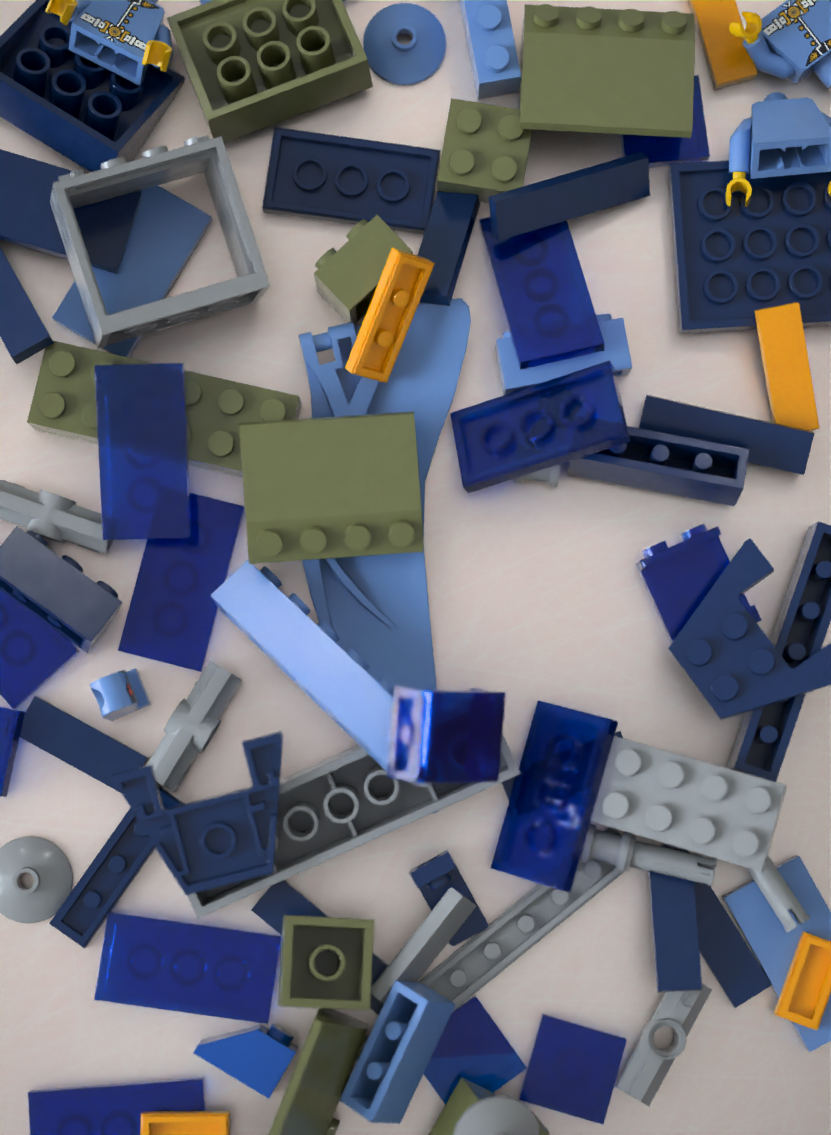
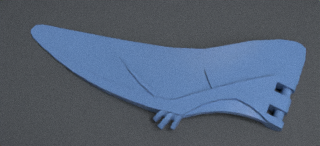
[298,298,471,813]

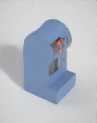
[90,668,152,721]

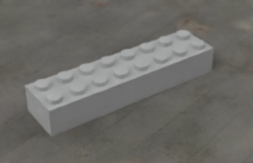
[187,690,521,918]

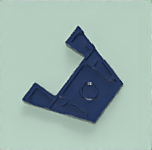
[669,538,831,720]
[111,731,283,895]

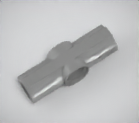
[0,480,119,554]
[147,661,242,791]
[615,984,712,1106]

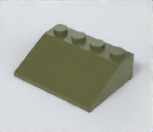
[167,0,373,143]
[519,4,695,138]
[239,411,424,564]
[268,1008,369,1135]

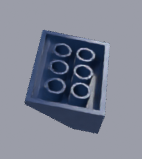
[0,0,185,172]

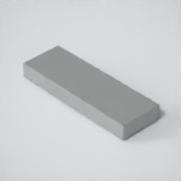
[371,887,477,1003]

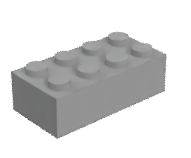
[589,736,787,872]

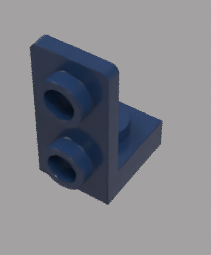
[409,850,488,946]

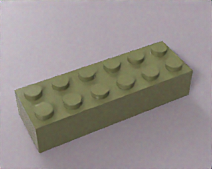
[27,341,302,477]

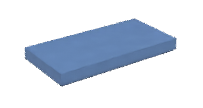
[52,185,213,358]
[722,855,831,1052]

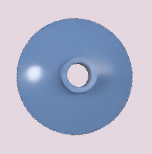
[363,3,446,85]

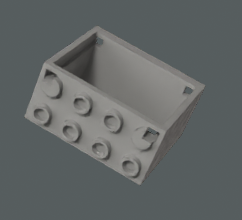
[50,135,270,349]

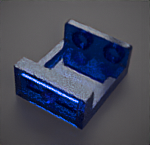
[635,524,762,644]
[387,686,505,783]

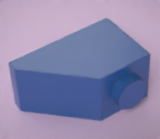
[193,1024,298,1099]

